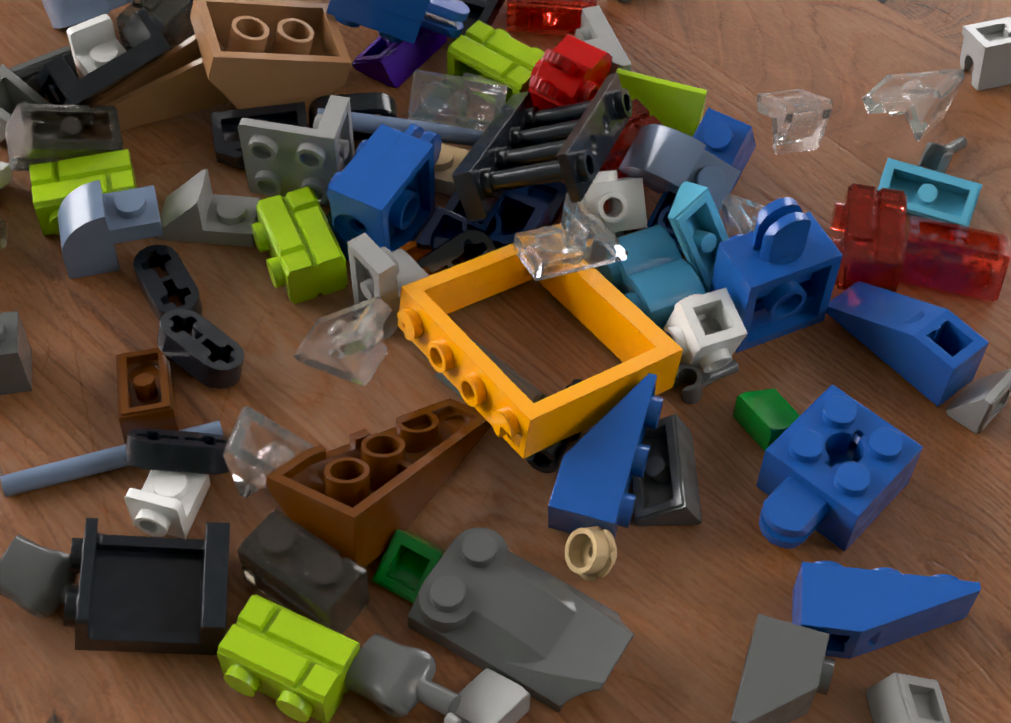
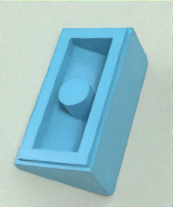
[873,158,982,231]
[668,181,729,293]

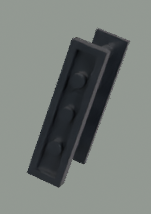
[451,73,632,221]

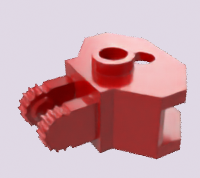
[528,34,613,110]

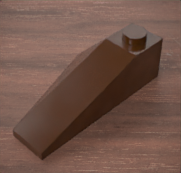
[265,398,491,574]

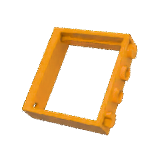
[397,228,683,459]

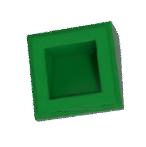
[733,388,800,452]
[371,529,446,604]

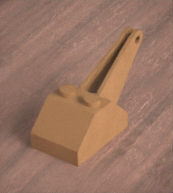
[89,0,352,135]

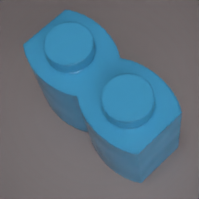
[599,224,706,330]

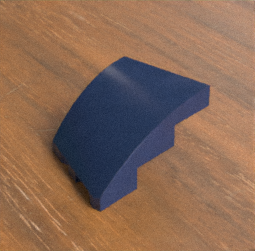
[416,181,570,250]

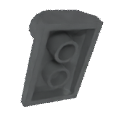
[408,527,635,713]

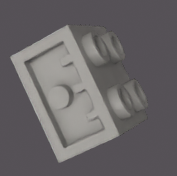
[238,95,355,206]

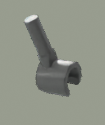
[917,136,968,174]
[673,360,739,404]

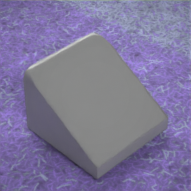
[946,368,1011,434]
[455,668,531,723]
[866,672,951,723]

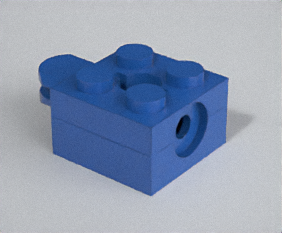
[326,0,470,44]
[327,123,442,261]
[710,197,843,353]
[756,384,923,552]

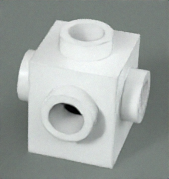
[569,170,648,242]
[663,288,748,373]

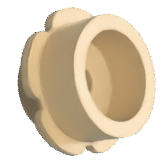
[565,526,617,581]

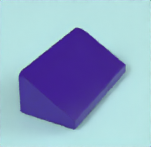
[352,27,447,88]

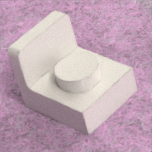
[67,14,126,76]
[124,470,211,539]

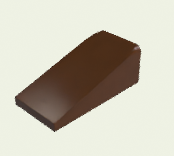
[116,348,179,444]

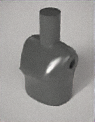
[0,534,79,619]
[345,633,461,718]

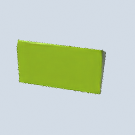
[616,68,707,137]

